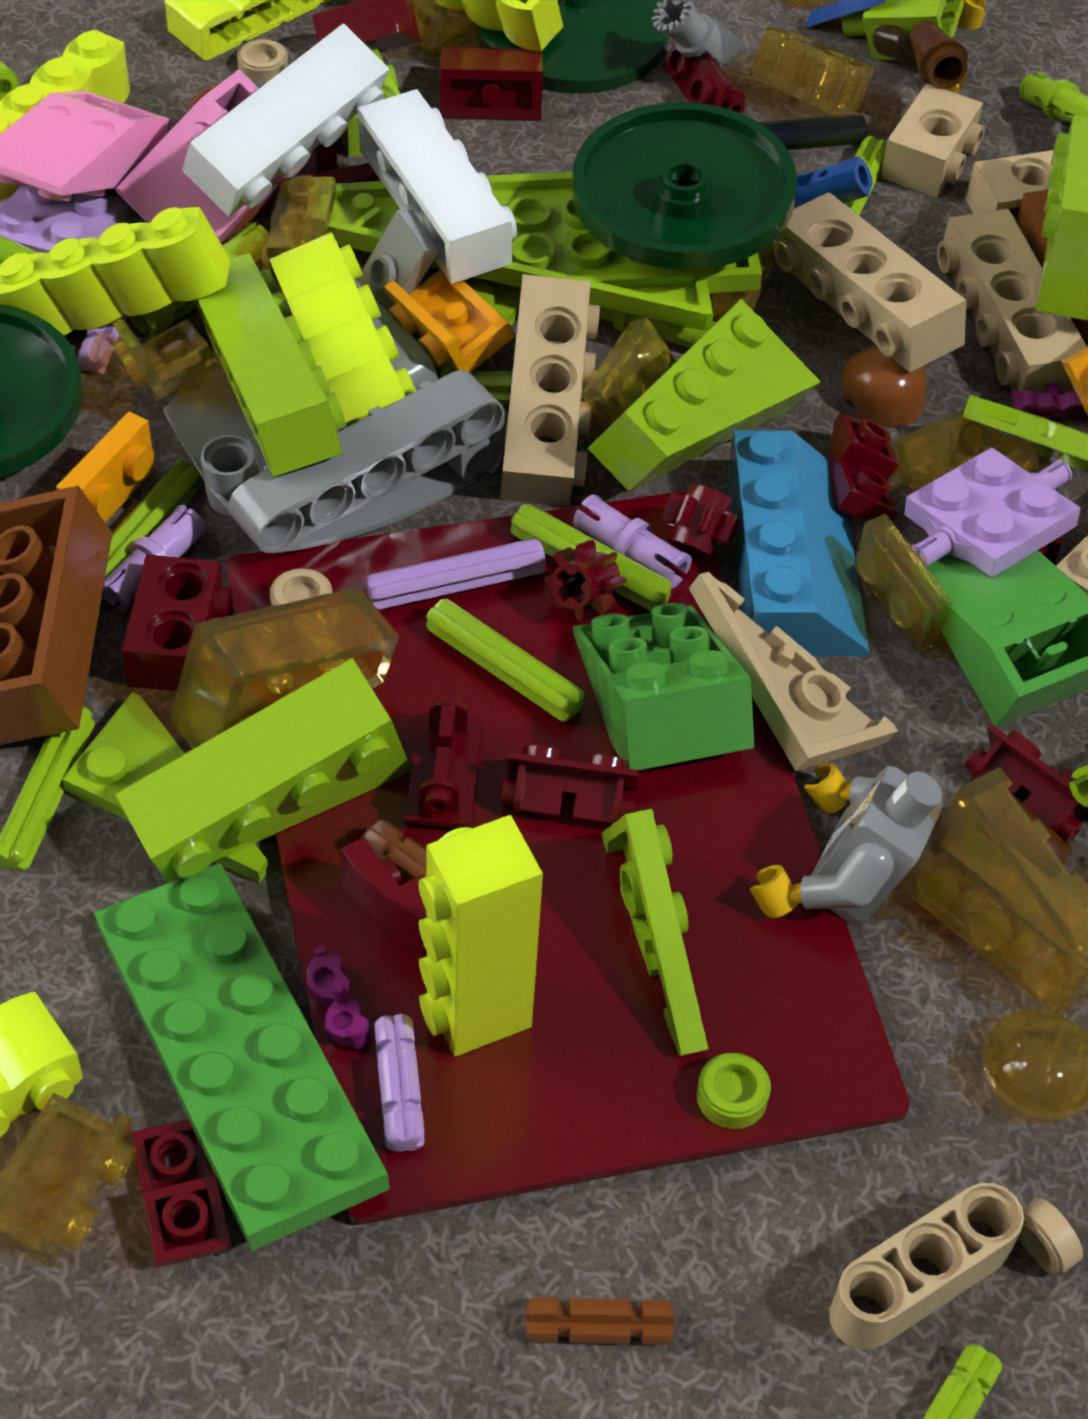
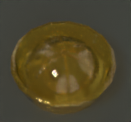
[981,1010,1088,1124]

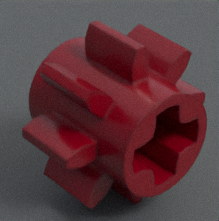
[661,483,740,557]
[545,540,627,621]

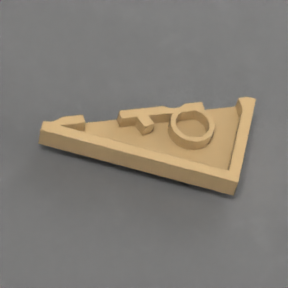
[689,572,898,771]

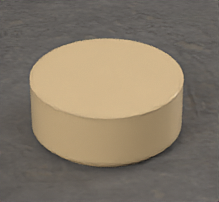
[237,39,288,82]
[270,568,333,630]
[1018,1198,1083,1276]

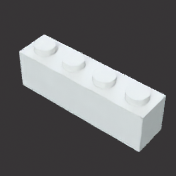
[182,23,389,217]
[357,89,517,284]

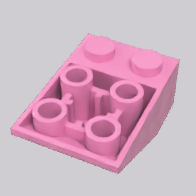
[116,69,314,244]
[0,90,169,201]

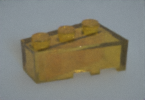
[170,587,399,750]
[901,767,1088,1018]

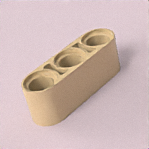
[829,1183,1024,1350]

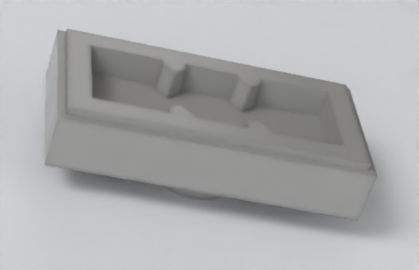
[356,210,440,312]

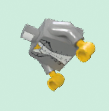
[750,762,944,929]

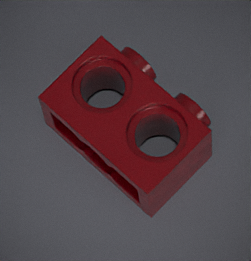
[121,554,233,694]

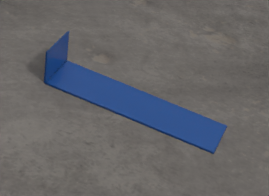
[805,0,886,28]

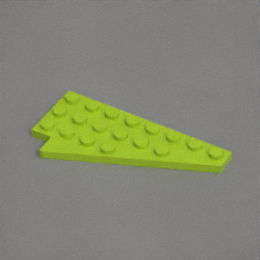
[307,171,762,331]

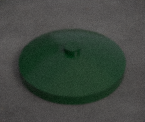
[475,0,670,94]
[572,102,797,270]
[0,304,83,478]

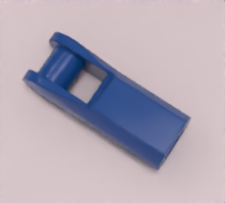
[794,156,873,209]

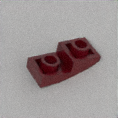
[830,412,899,531]
[340,837,427,957]
[131,1119,231,1268]

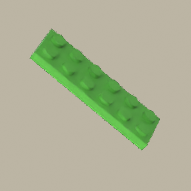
[94,863,390,1251]

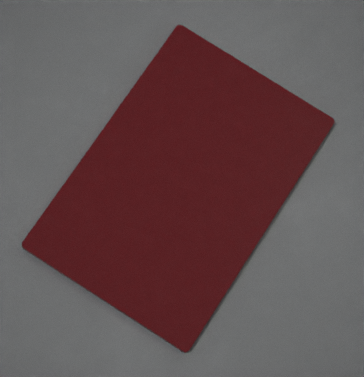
[225,491,910,1225]

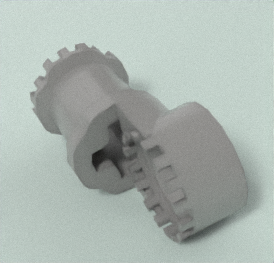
[652,0,745,69]

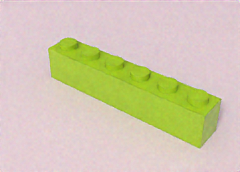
[194,252,346,477]

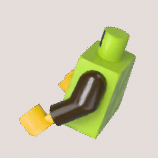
[842,0,986,94]

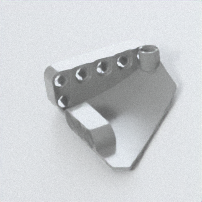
[164,254,505,553]

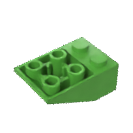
[907,550,1088,727]
[573,603,754,770]

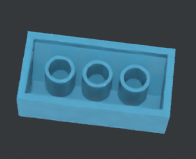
[727,430,869,656]

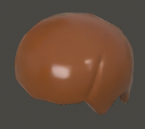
[840,346,927,428]

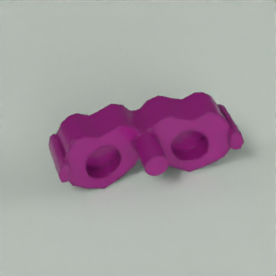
[1011,382,1088,422]
[307,946,371,1050]

